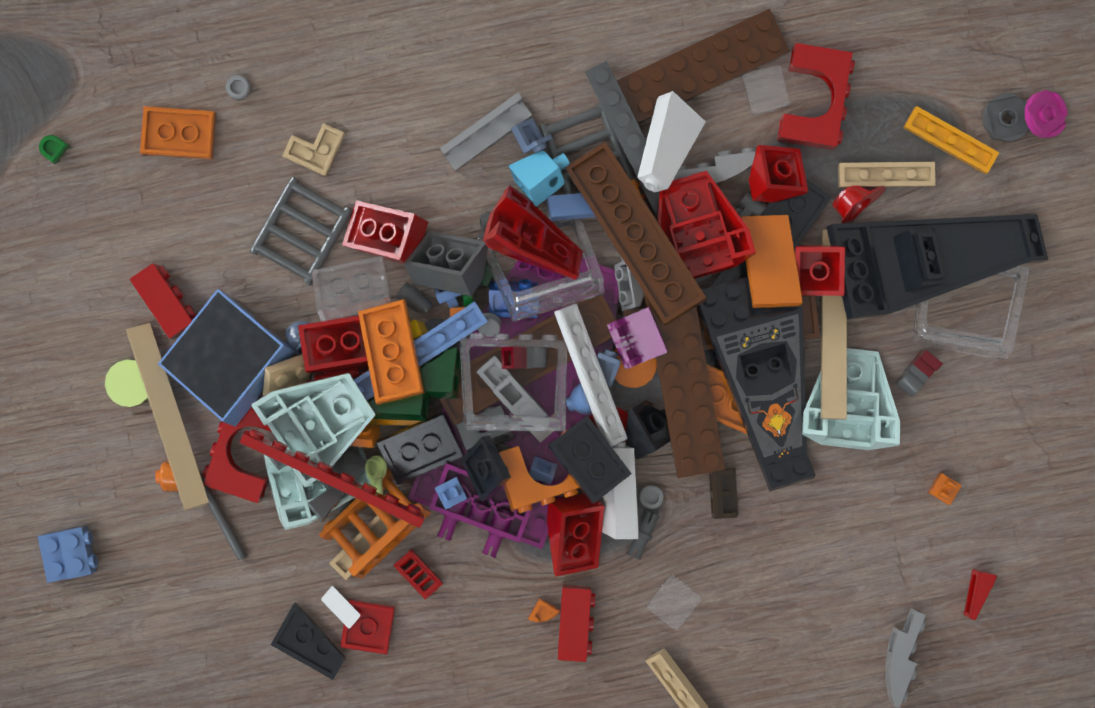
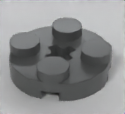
[982,93,1028,142]

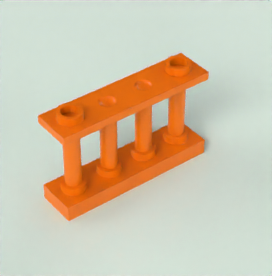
[319,468,431,579]

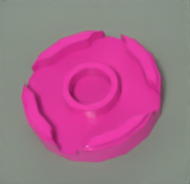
[1025,90,1068,138]

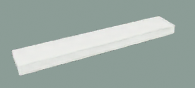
[554,303,628,447]

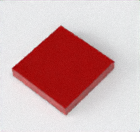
[340,599,396,655]

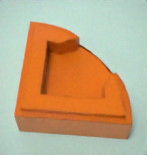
[528,598,560,622]

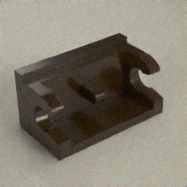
[709,468,738,519]

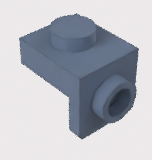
[511,118,553,154]
[597,349,622,387]

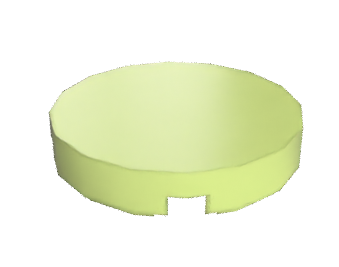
[105,359,148,407]

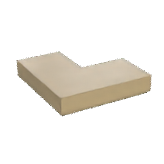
[282,123,346,177]

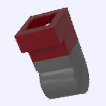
[501,346,547,369]
[896,350,943,396]

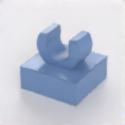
[434,289,461,308]
[529,457,557,486]
[435,477,467,510]

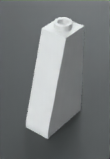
[637,91,706,192]
[599,441,638,539]

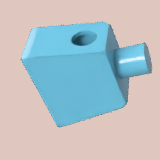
[508,151,570,206]

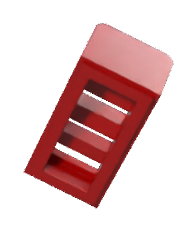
[393,548,443,600]
[964,569,997,620]

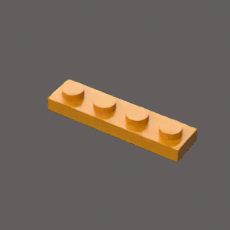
[903,106,999,174]

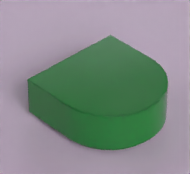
[39,135,70,164]

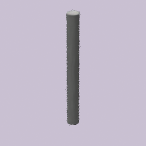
[200,473,247,561]

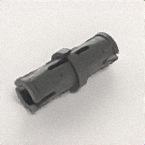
[626,510,660,560]

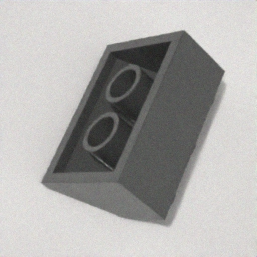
[404,231,488,296]

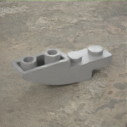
[673,148,756,185]
[614,254,644,312]
[476,355,559,443]
[885,608,926,708]

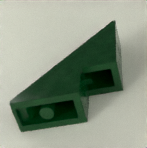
[367,347,462,421]

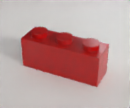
[129,263,197,339]
[557,585,595,662]

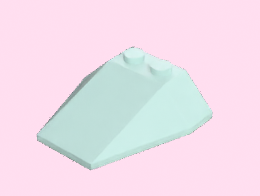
[802,348,900,450]
[251,373,375,487]
[264,446,371,530]

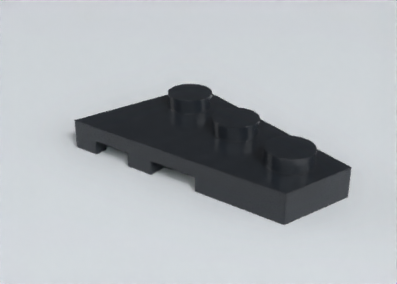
[271,602,346,680]

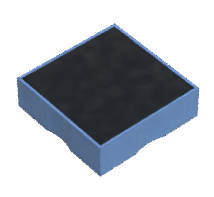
[158,289,296,427]

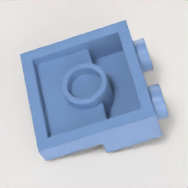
[37,526,98,583]

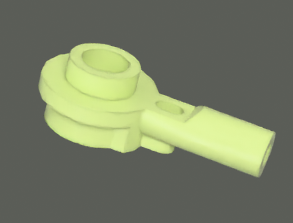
[365,455,387,495]

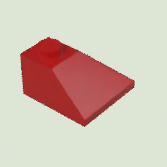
[749,145,808,203]
[795,245,845,296]

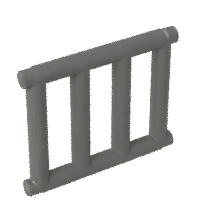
[539,103,634,194]
[250,176,353,286]

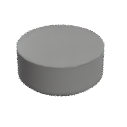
[226,75,251,100]
[477,313,502,337]
[639,485,664,509]

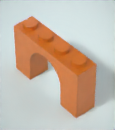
[499,430,580,514]

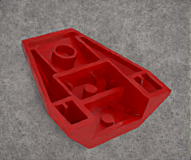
[658,170,756,279]
[482,185,583,280]

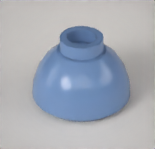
[566,383,592,415]

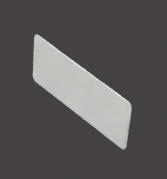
[321,586,360,628]

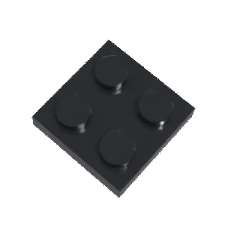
[461,435,511,502]

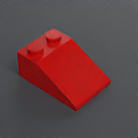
[342,200,428,264]
[298,315,369,373]
[547,494,605,577]

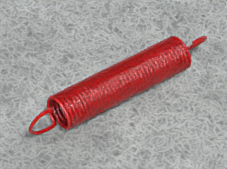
[306,367,368,383]

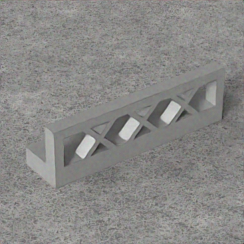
[440,93,532,171]

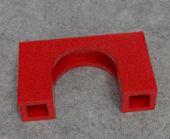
[777,43,855,150]
[202,400,272,503]

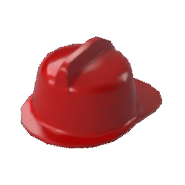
[832,186,886,223]

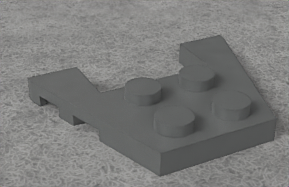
[267,446,366,523]

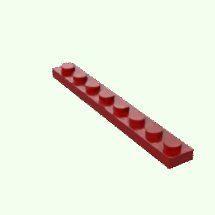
[239,429,424,528]

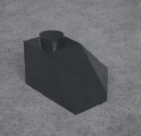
[625,400,670,460]

